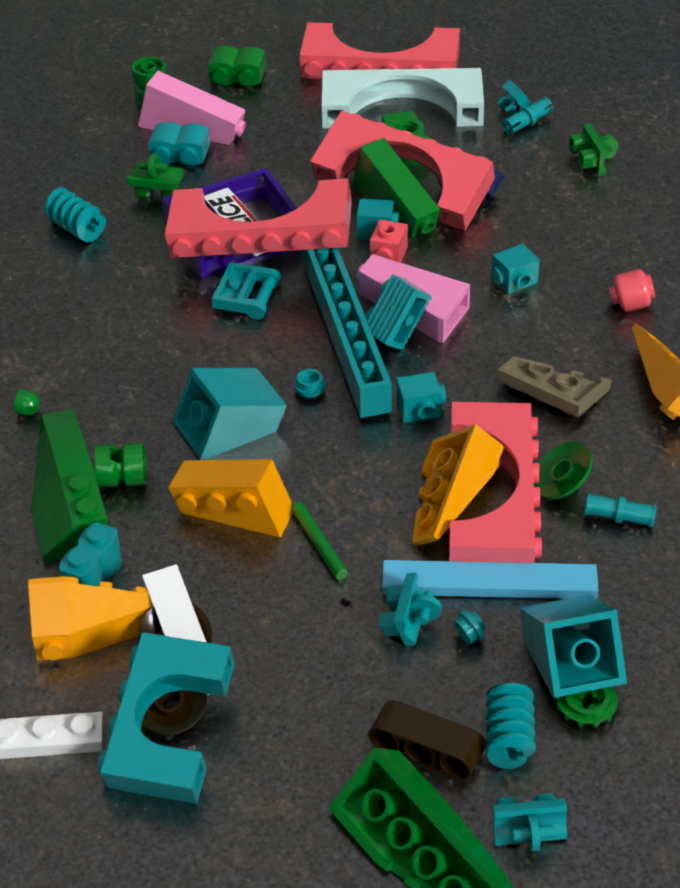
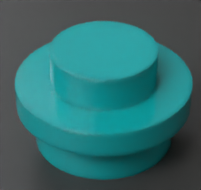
[294,369,326,398]
[453,609,486,645]

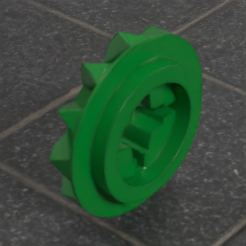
[557,687,618,728]

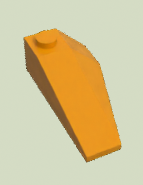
[632,323,680,420]
[412,424,504,547]
[28,576,153,661]

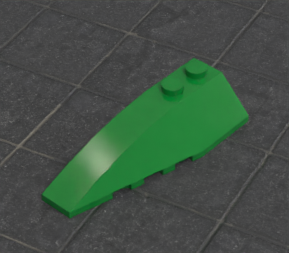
[31,408,109,563]
[328,747,514,888]

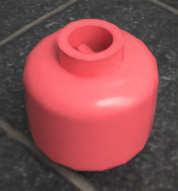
[609,269,656,312]

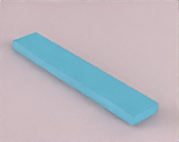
[382,560,599,599]

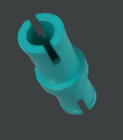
[501,97,553,136]
[584,493,657,527]

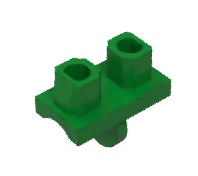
[569,123,619,175]
[127,154,184,198]

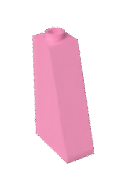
[138,71,246,145]
[356,254,470,343]

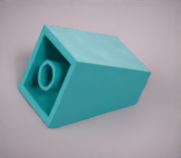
[172,368,287,460]
[520,594,627,698]

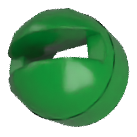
[14,389,40,416]

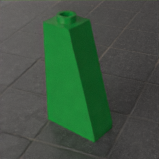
[352,138,440,238]

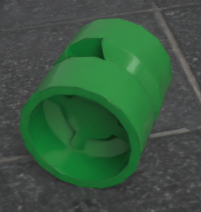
[132,57,166,105]
[95,442,147,488]

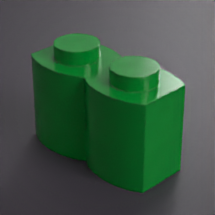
[208,46,266,86]

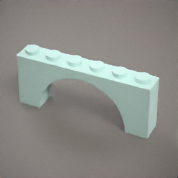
[322,68,484,128]

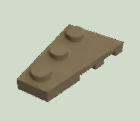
[496,356,612,417]

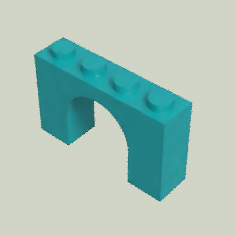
[98,632,235,804]

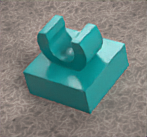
[498,80,531,116]

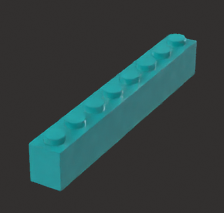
[302,248,392,418]

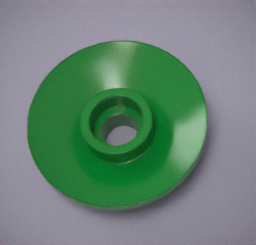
[534,441,593,500]

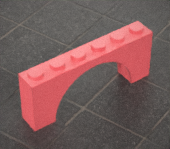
[299,22,460,78]
[310,111,495,231]
[165,178,352,258]
[449,402,542,563]

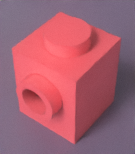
[370,220,408,263]

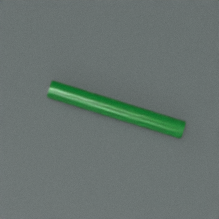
[291,502,348,580]

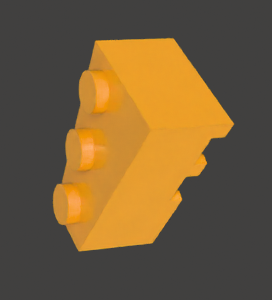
[168,459,293,538]

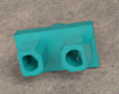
[379,572,442,646]
[493,793,567,851]

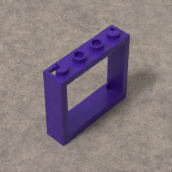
[161,168,297,279]

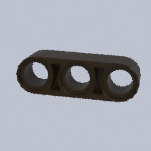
[368,700,486,780]

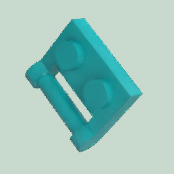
[211,262,281,320]

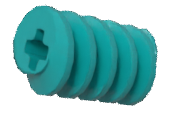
[45,187,107,242]
[486,683,536,769]

